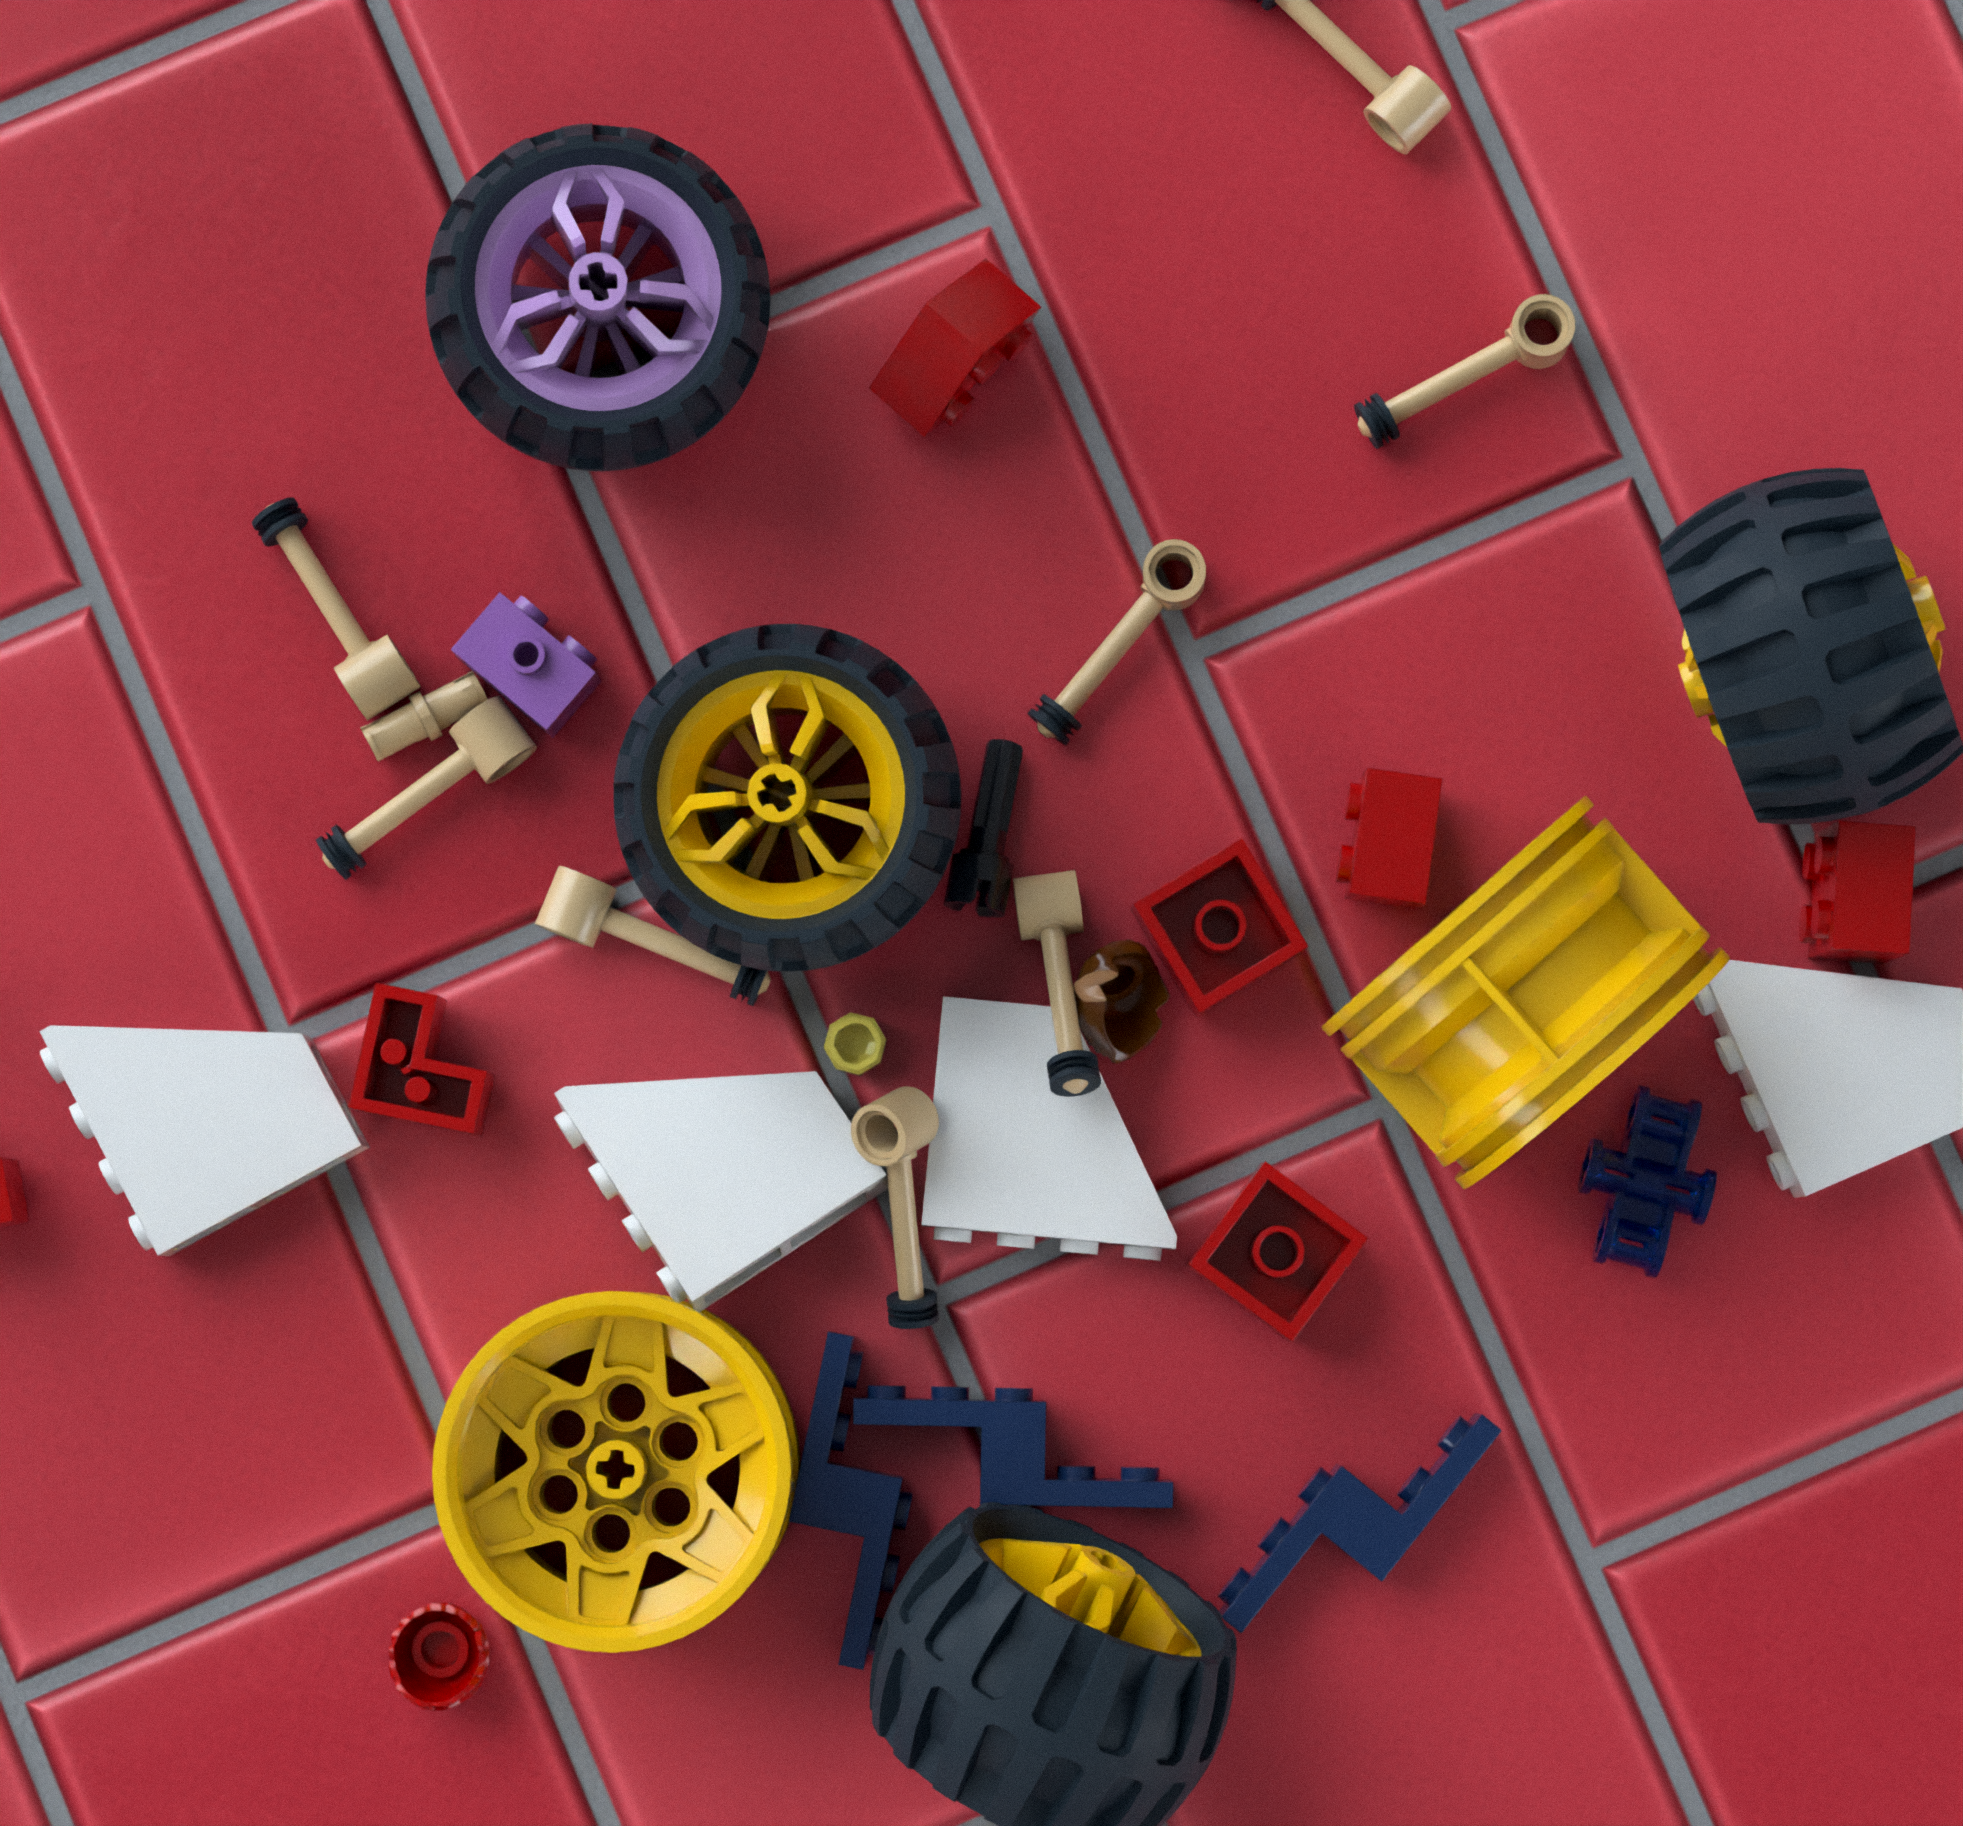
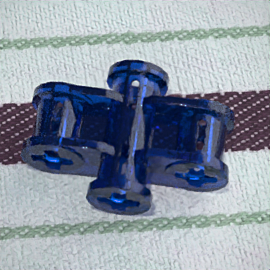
[1578,1085,1717,1279]

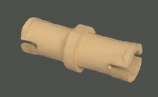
[360,670,488,762]

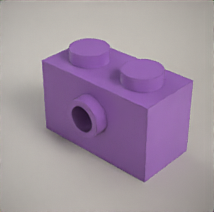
[451,592,601,738]

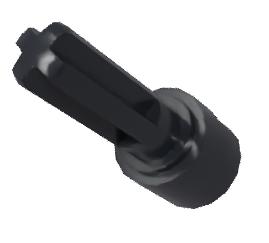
[944,739,1023,918]

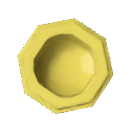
[824,1012,887,1076]

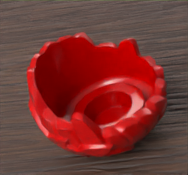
[388,1602,489,1711]

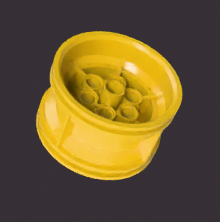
[1321,795,1730,1189]
[432,1291,800,1653]

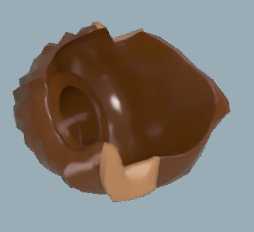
[1073,939,1171,1064]

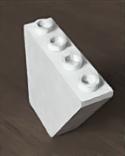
[1693,960,1963,1198]
[921,996,1177,1261]
[39,1025,370,1256]
[553,1071,888,1312]

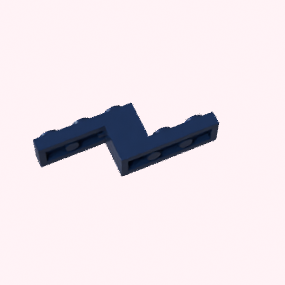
[789,1331,913,1670]
[853,1385,1173,1508]
[1217,1413,1502,1633]

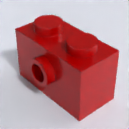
[1336,768,1443,909]

